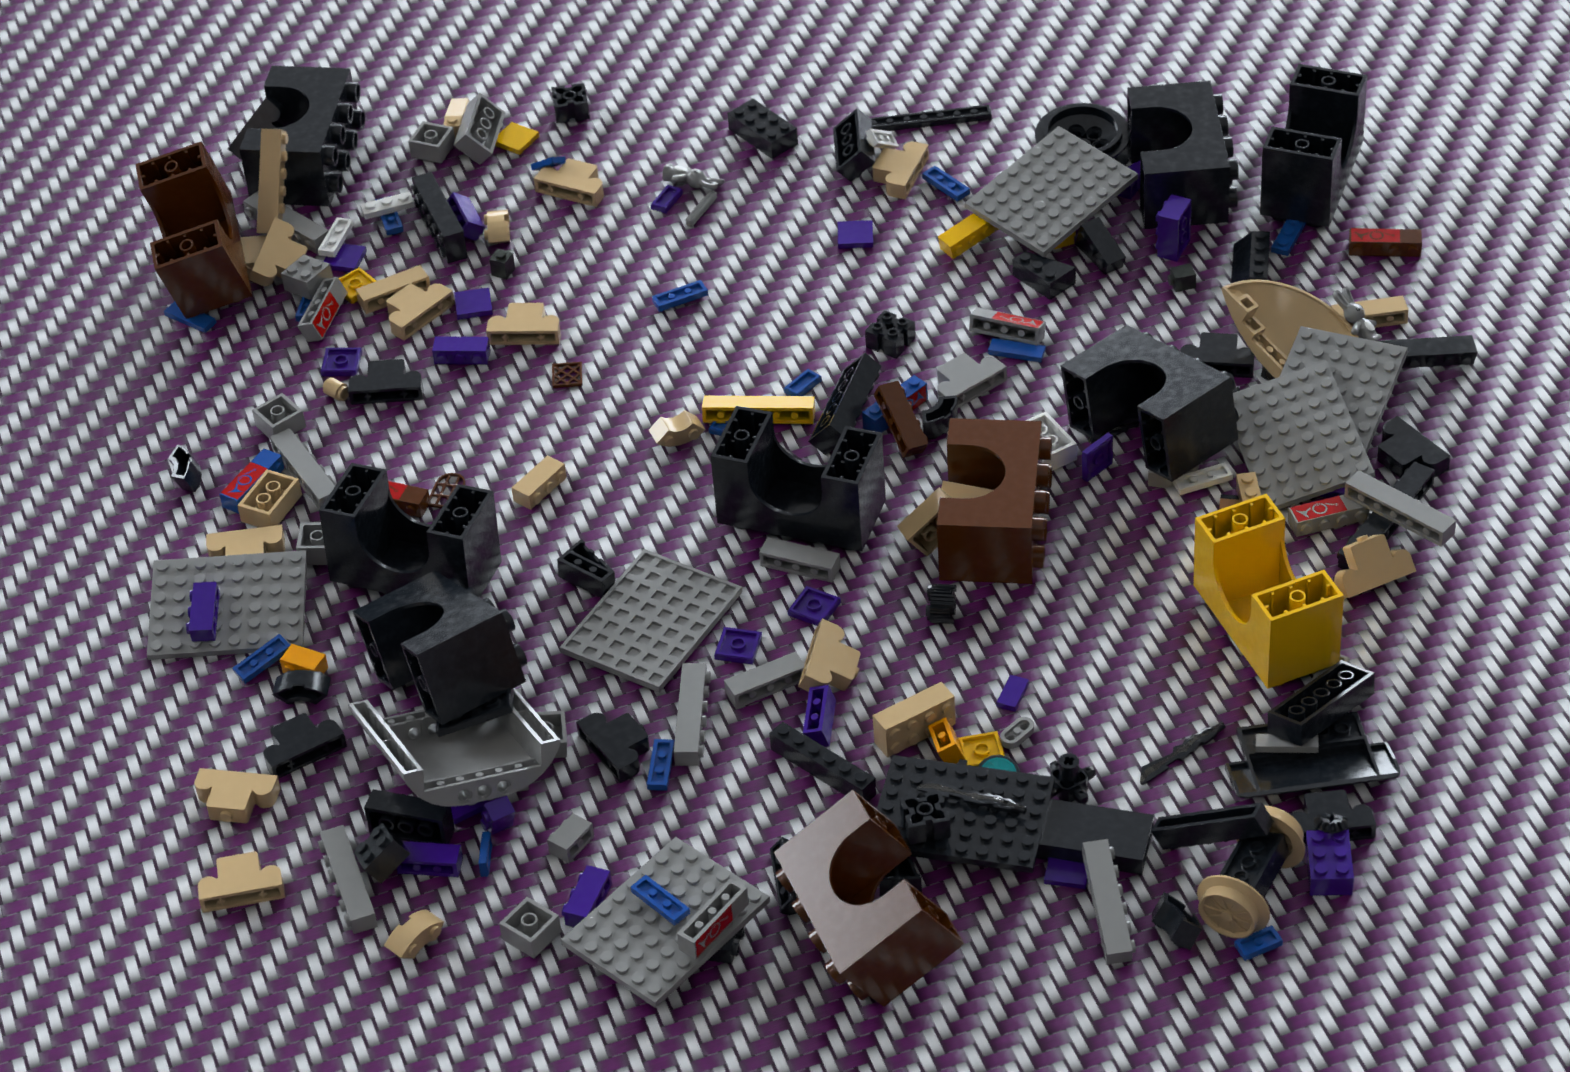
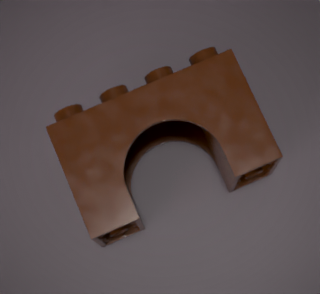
[135,141,252,319]
[937,418,1052,584]
[774,790,964,1007]

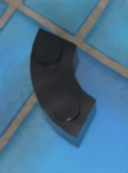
[922,395,958,439]
[168,445,202,492]
[272,670,331,705]
[1152,892,1202,950]

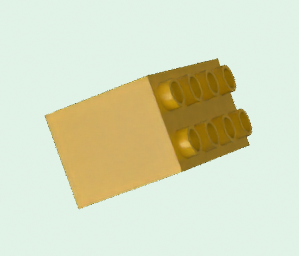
[1194,493,1344,689]

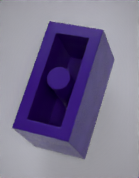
[480,795,515,836]

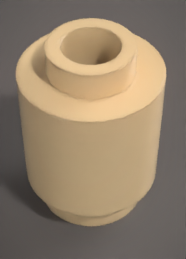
[323,377,349,401]

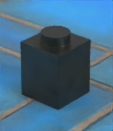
[489,249,515,279]
[1168,263,1196,292]

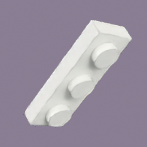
[865,129,899,149]
[360,192,415,220]
[318,217,354,257]
[1172,462,1233,495]

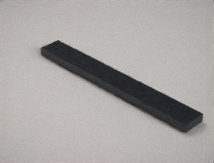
[870,105,992,131]

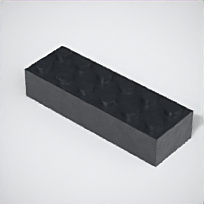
[410,172,468,264]
[808,353,881,455]
[1268,660,1375,746]

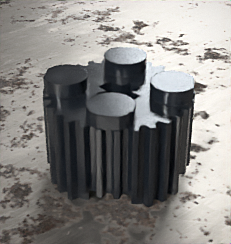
[926,584,957,624]

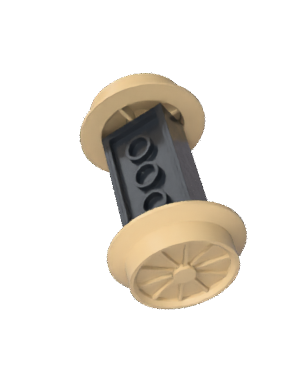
[1197,806,1305,938]

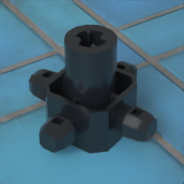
[1050,753,1096,804]

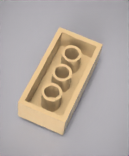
[873,682,956,758]

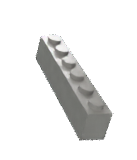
[243,191,329,254]
[270,428,335,509]
[1344,470,1456,547]
[674,663,711,766]
[318,825,378,934]
[1082,839,1136,965]

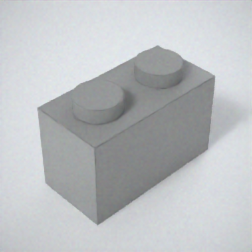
[547,813,594,863]

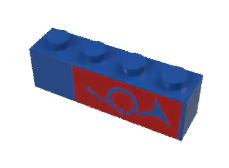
[862,375,928,433]
[219,448,285,514]

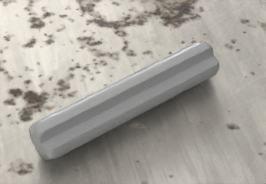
[685,190,717,226]

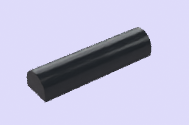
[770,837,798,915]

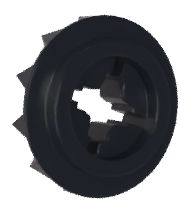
[1314,813,1348,833]

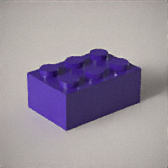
[1155,194,1191,262]
[1305,830,1354,896]

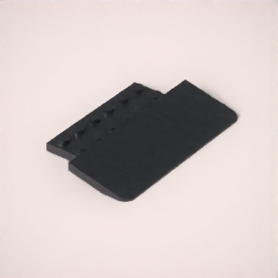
[1225,712,1400,798]

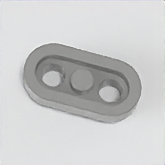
[1000,717,1034,749]

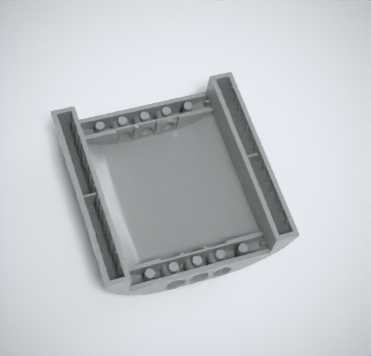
[348,688,560,806]

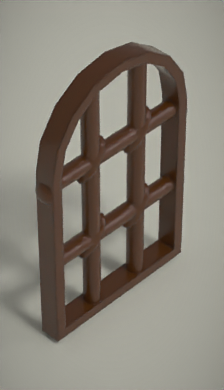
[428,473,466,509]

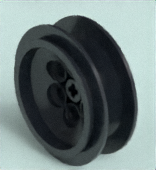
[1035,103,1130,166]

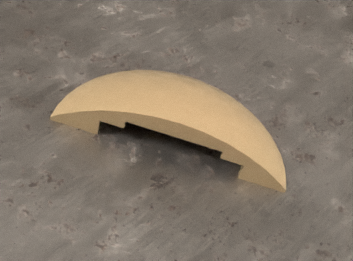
[1222,279,1359,378]

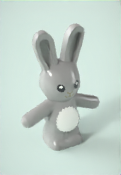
[663,163,724,190]
[1333,286,1382,341]

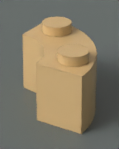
[484,209,510,244]
[649,410,705,447]
[384,910,444,959]

